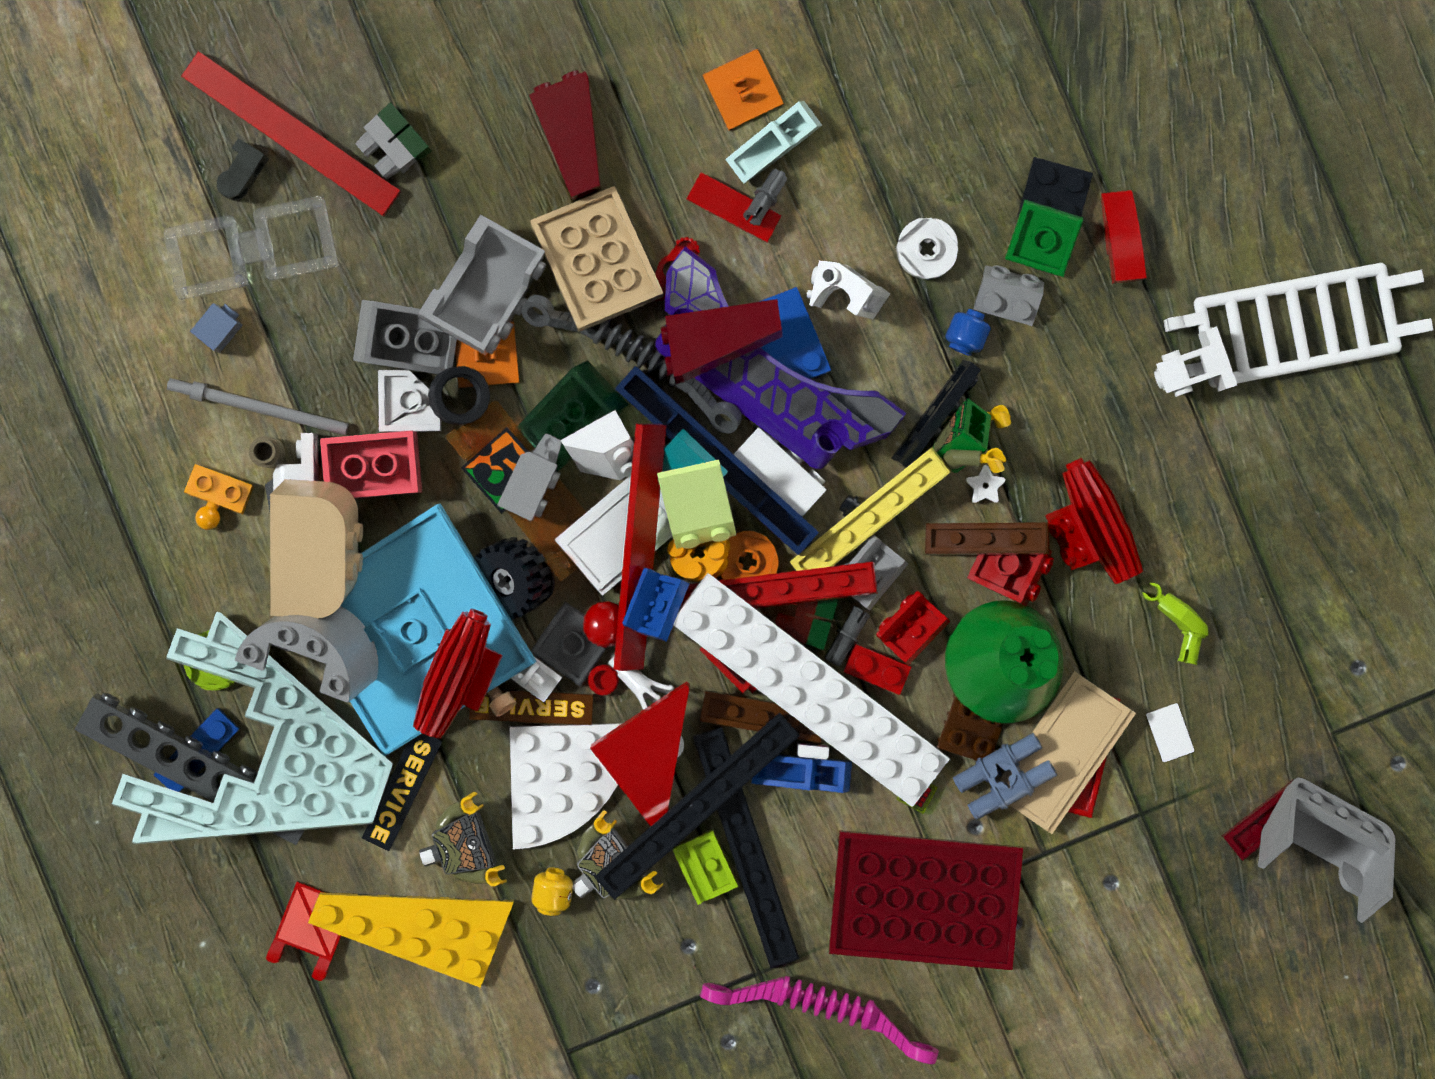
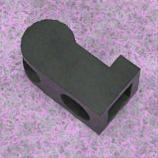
[217,138,269,200]

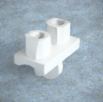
[511,657,562,702]

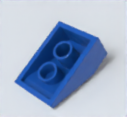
[759,287,831,380]

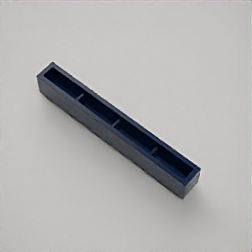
[615,366,819,555]

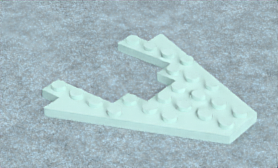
[112,612,393,844]

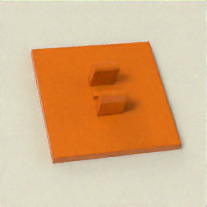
[702,49,784,130]
[455,322,520,388]

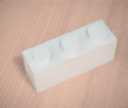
[733,427,826,516]

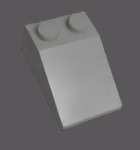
[353,300,457,374]

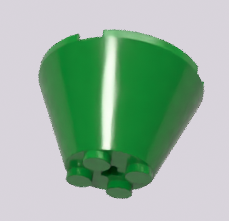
[945,600,1063,723]

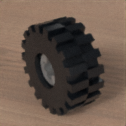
[474,537,551,620]

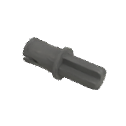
[743,169,787,226]
[825,606,870,666]

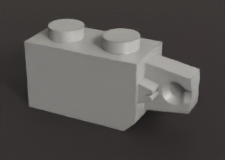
[497,434,562,521]

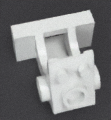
[807,260,890,319]
[1154,327,1237,397]

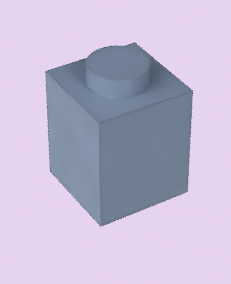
[190,303,243,353]

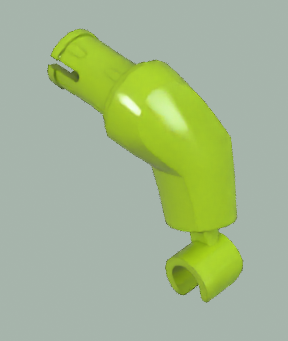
[1142,583,1209,665]

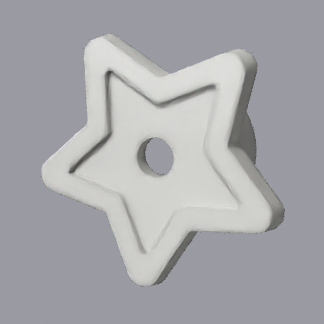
[965,465,1005,503]

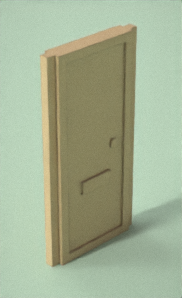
[999,671,1136,834]

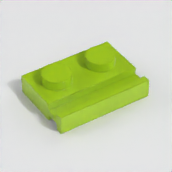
[672,830,738,905]

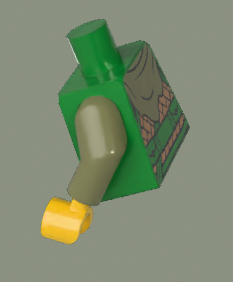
[933,399,1011,473]

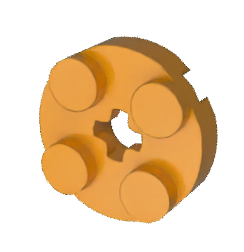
[667,539,730,582]

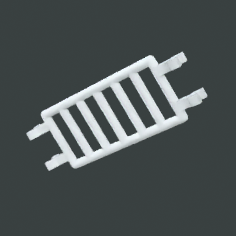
[1163,263,1433,388]

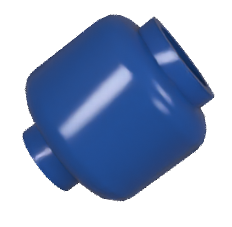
[945,308,991,356]

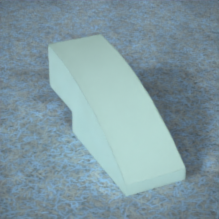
[725,101,822,184]

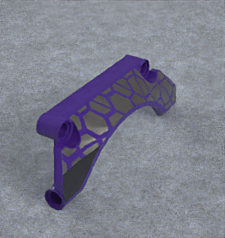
[655,246,906,469]

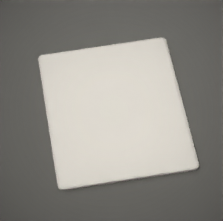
[1146,703,1194,762]

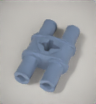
[953,733,1058,820]

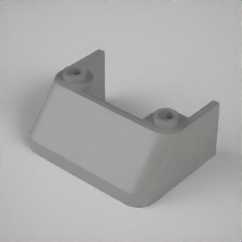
[1258,778,1395,923]

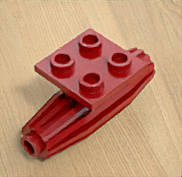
[1045,457,1143,584]
[413,608,503,738]

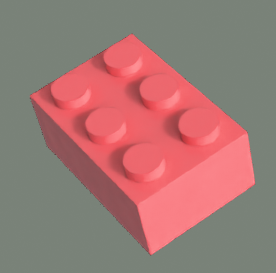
[320,430,422,499]

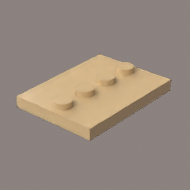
[530,186,664,332]

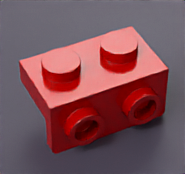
[876,591,950,666]

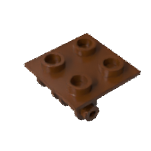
[937,694,1003,761]

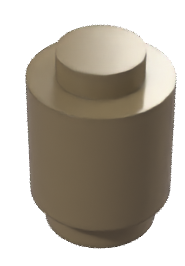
[249,436,285,468]

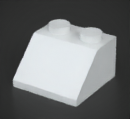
[561,410,634,480]

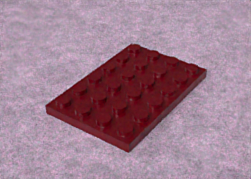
[828,830,1023,970]

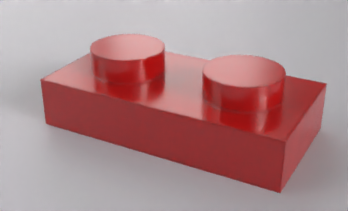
[843,643,912,695]

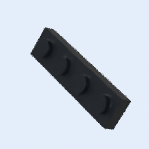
[891,360,981,468]

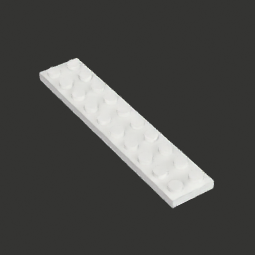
[674,573,950,807]

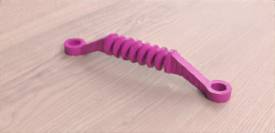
[700,976,939,1064]

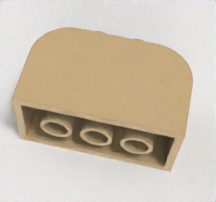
[270,479,363,619]

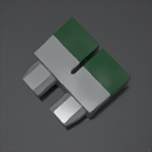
[356,102,432,179]

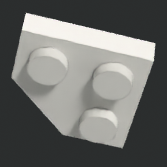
[378,370,442,432]

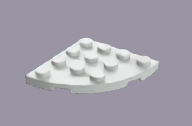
[510,723,623,849]

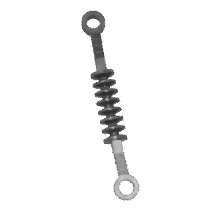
[521,295,742,434]

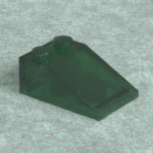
[516,360,629,472]

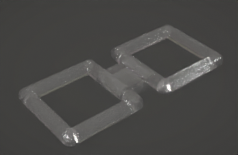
[163,196,338,300]

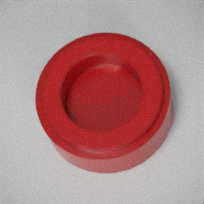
[588,664,619,695]

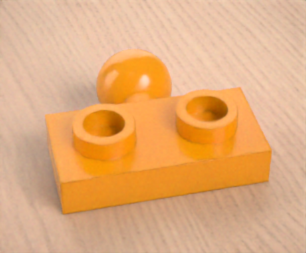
[184,464,254,530]

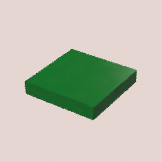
[1005,199,1083,277]

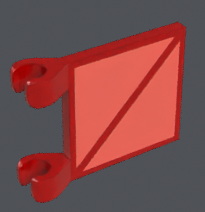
[266,881,341,981]

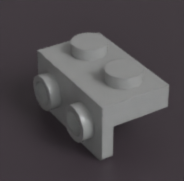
[973,265,1044,326]
[845,535,908,611]

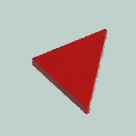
[590,681,690,826]

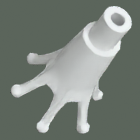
[608,657,674,710]

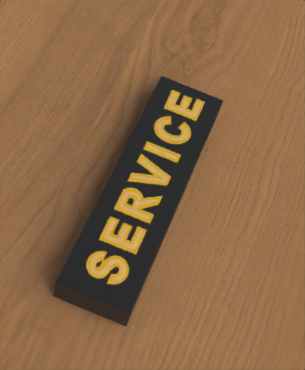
[362,734,443,851]

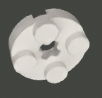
[896,218,958,280]

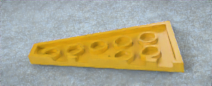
[308,892,514,988]

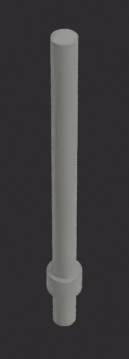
[167,378,349,435]

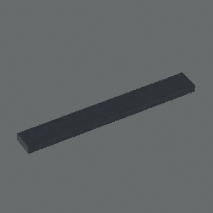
[594,712,800,900]
[693,726,800,968]

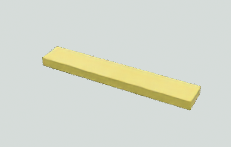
[790,447,951,571]

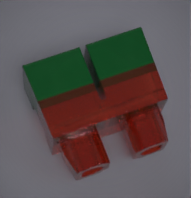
[774,598,839,650]

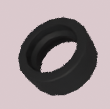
[428,366,490,425]

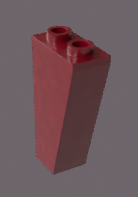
[529,70,601,201]
[661,299,782,384]

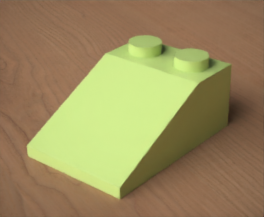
[657,460,737,549]

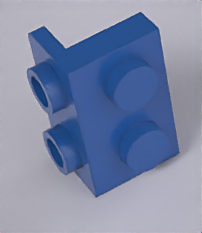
[622,568,689,642]

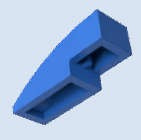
[751,754,852,793]

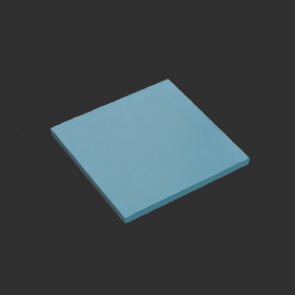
[341,503,537,756]

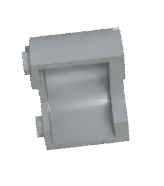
[418,214,546,355]
[235,606,378,703]

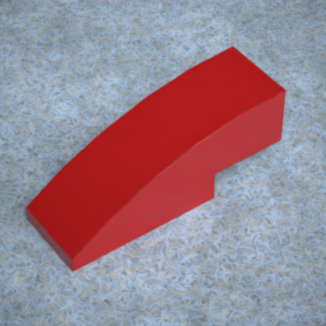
[1101,190,1147,284]

